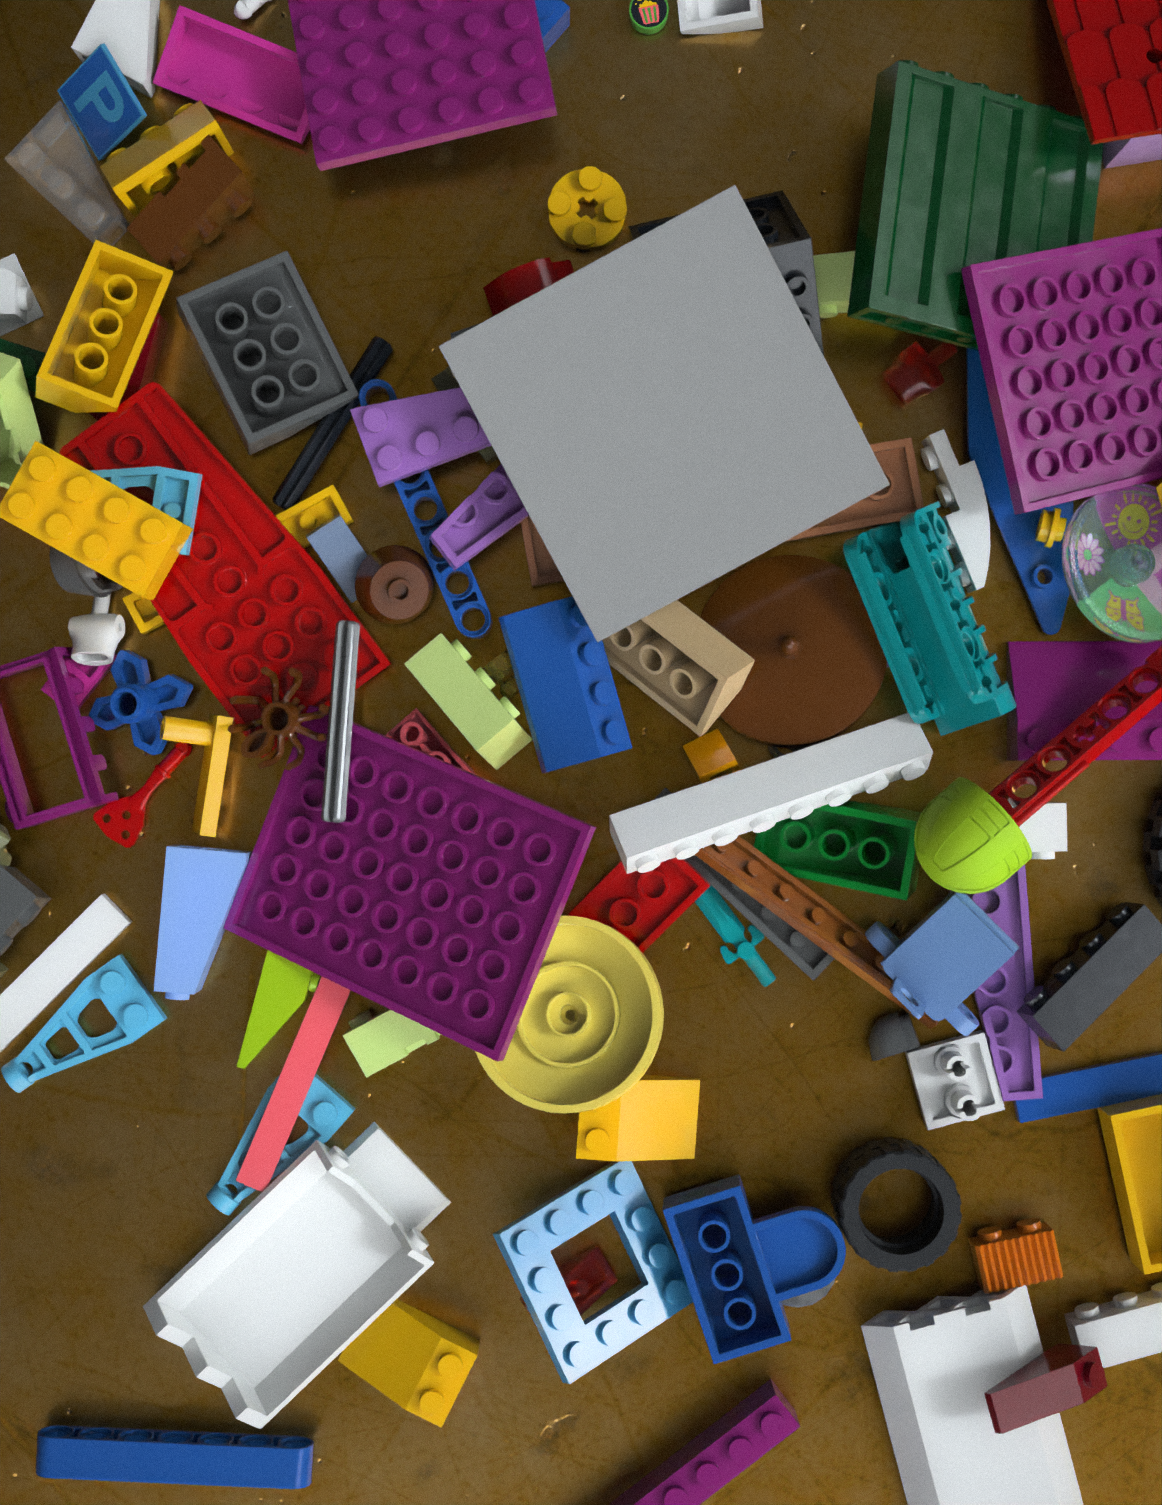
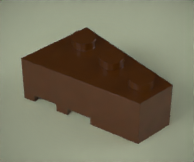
[127,135,255,271]

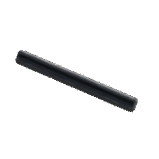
[272,336,393,510]

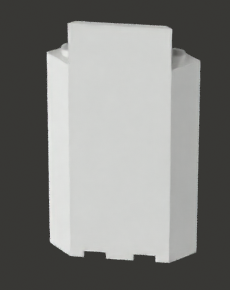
[143,1122,451,1429]
[861,1285,1084,1505]

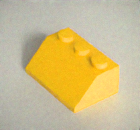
[100,100,234,218]

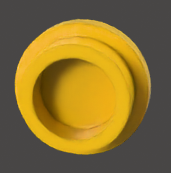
[1035,507,1067,548]

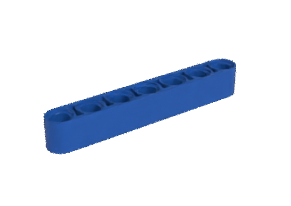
[359,379,493,640]
[36,1425,313,1489]

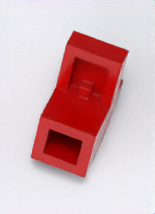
[483,257,574,316]

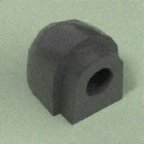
[868,1011,921,1061]

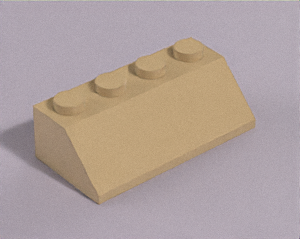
[602,600,755,737]

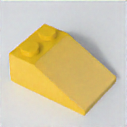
[576,1074,700,1162]
[338,1299,480,1428]

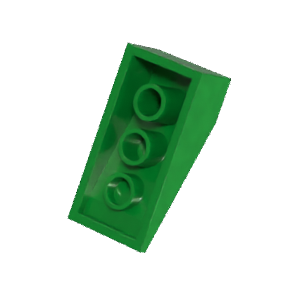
[754,800,922,901]

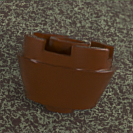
[355,545,434,624]

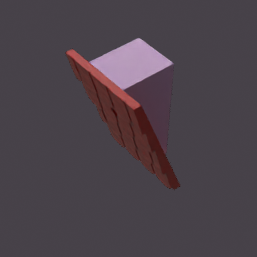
[1046,0,1162,169]

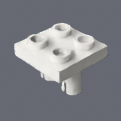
[905,1030,1005,1130]

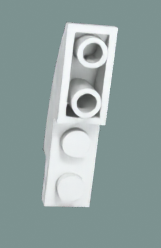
[921,429,990,593]

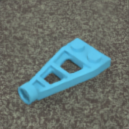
[91,466,203,555]
[1,954,167,1093]
[206,1074,356,1215]

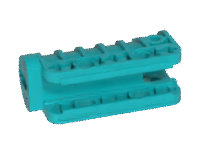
[843,501,1017,736]

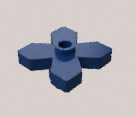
[88,650,193,755]

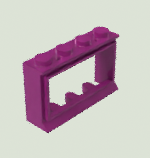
[0,647,119,830]

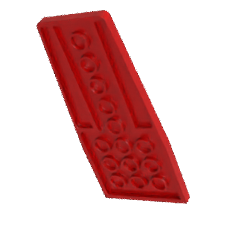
[59,382,392,758]

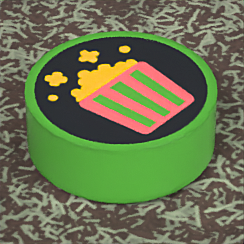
[629,0,669,34]

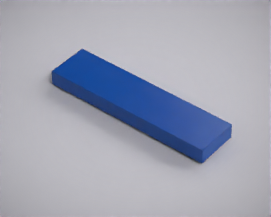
[1013,1051,1162,1123]

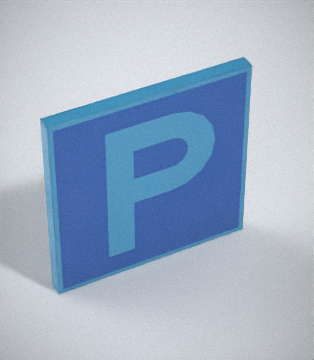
[57,43,147,161]

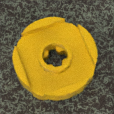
[548,166,627,251]

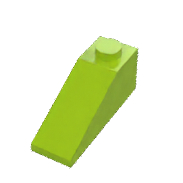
[236,950,322,1069]

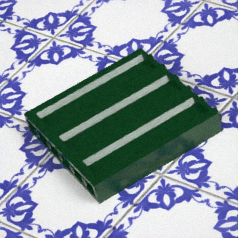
[847,60,1104,351]

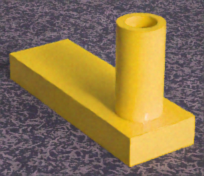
[160,714,233,837]

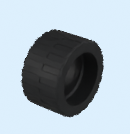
[831,1137,962,1272]

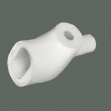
[68,594,125,666]

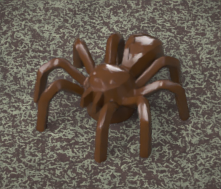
[228,667,330,771]

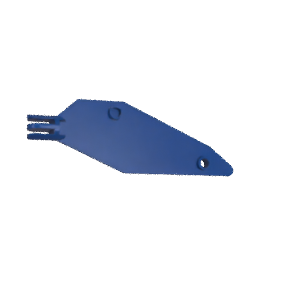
[967,348,1073,635]

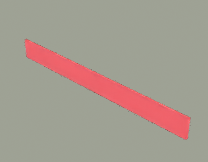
[236,976,351,1192]

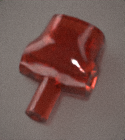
[882,341,958,406]

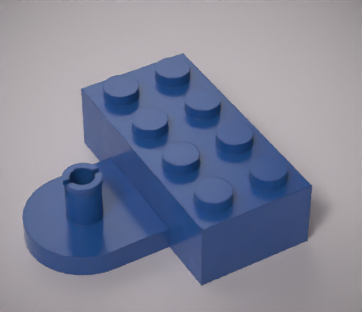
[663,1174,846,1364]

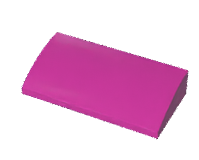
[152,5,310,144]

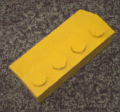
[35,240,174,413]

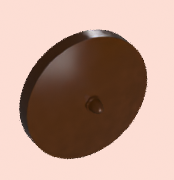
[700,555,887,748]

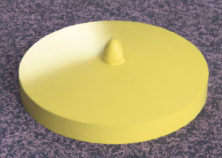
[475,916,664,1114]

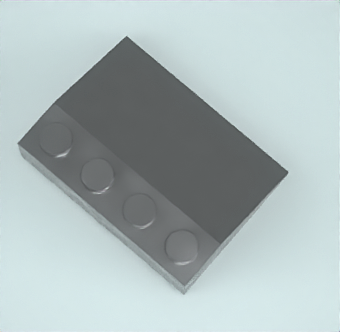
[176,251,359,455]

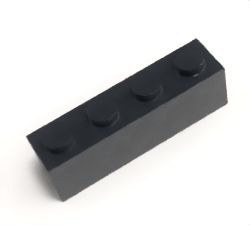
[1016,902,1162,1052]

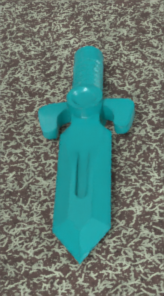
[695,884,776,987]

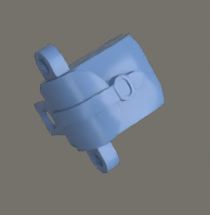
[865,891,1020,1036]

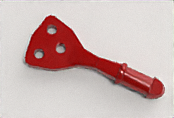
[93,742,192,848]

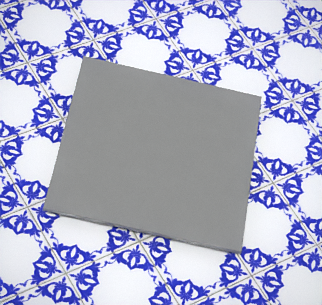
[439,185,890,642]

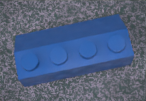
[499,597,633,774]

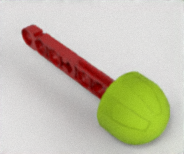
[914,645,1162,894]

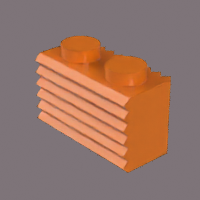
[968,1218,1063,1294]

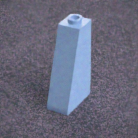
[154,844,253,1000]

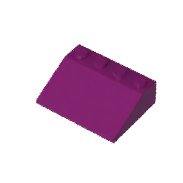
[1006,641,1162,761]

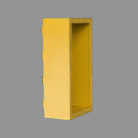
[0,441,193,600]
[1097,1094,1162,1275]

